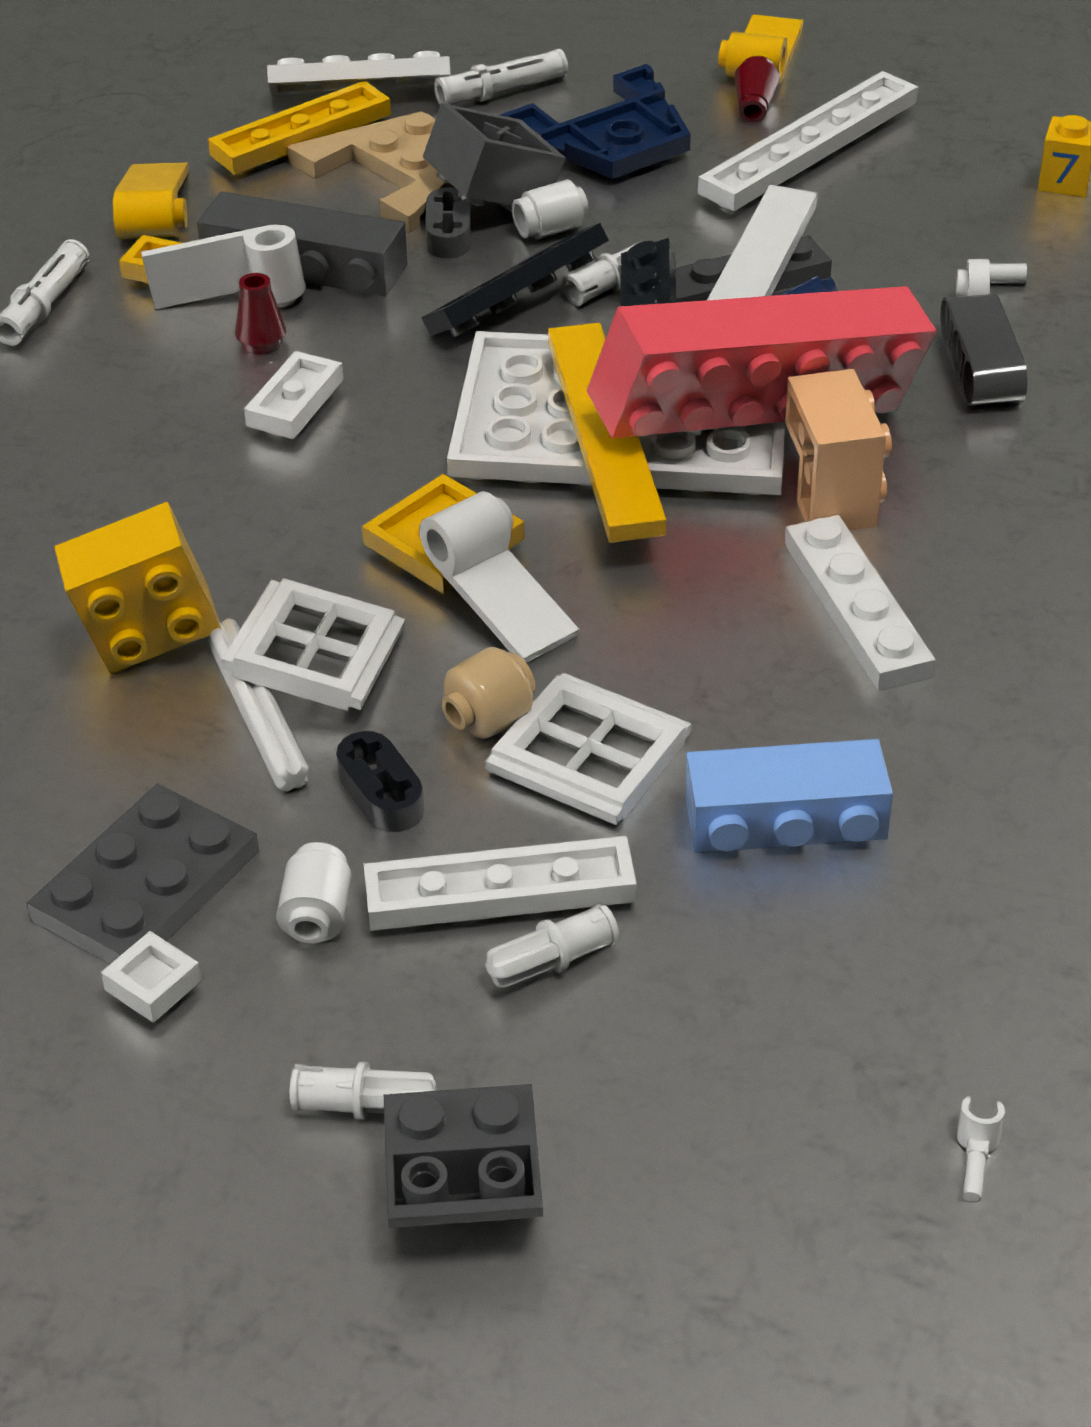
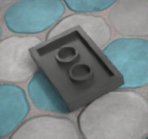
[26,783,259,964]

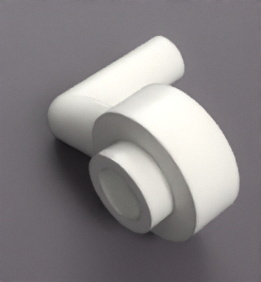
[956,259,1027,297]

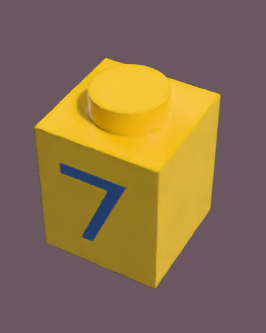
[1038,115,1091,197]

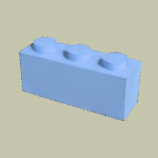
[685,739,893,853]

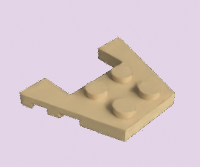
[287,111,455,233]

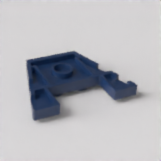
[500,64,691,179]

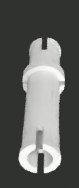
[434,48,568,105]
[0,239,90,346]

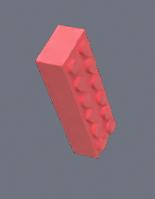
[587,286,937,438]

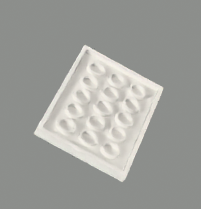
[447,331,786,496]

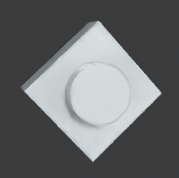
[101,931,202,1023]

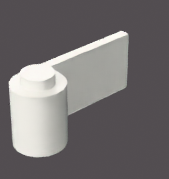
[141,224,305,310]
[420,491,580,663]

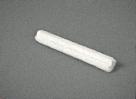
[207,618,309,792]

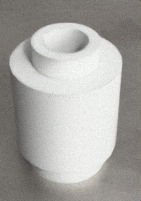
[512,179,589,240]
[276,842,352,944]

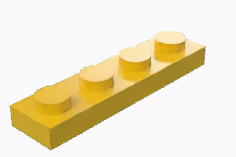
[208,80,391,175]

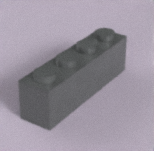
[197,191,408,297]

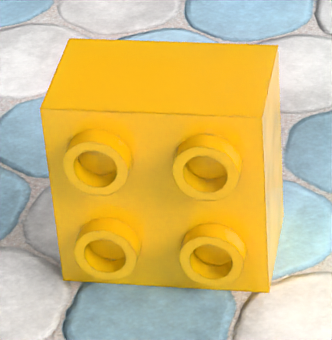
[54,501,222,674]

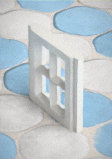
[221,578,405,711]
[485,673,691,825]

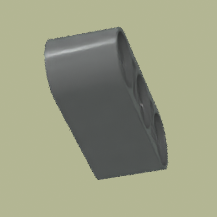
[940,294,1028,406]

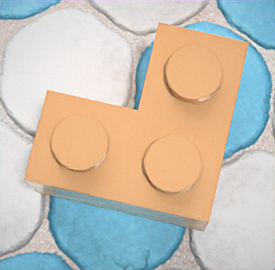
[785,369,892,530]

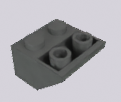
[383,1084,543,1228]

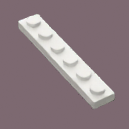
[698,71,918,211]

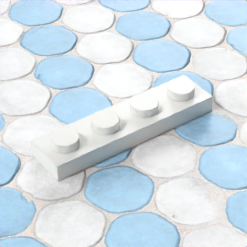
[267,51,451,96]
[785,515,936,691]
[363,836,637,931]

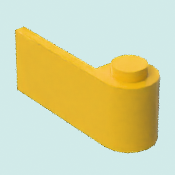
[718,14,804,84]
[113,163,189,239]

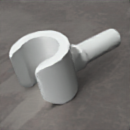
[957,1097,1005,1202]

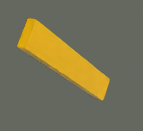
[548,322,666,543]

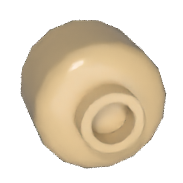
[441,647,536,739]

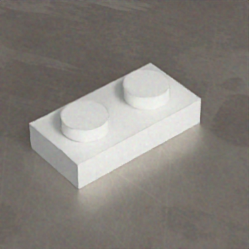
[244,351,344,439]

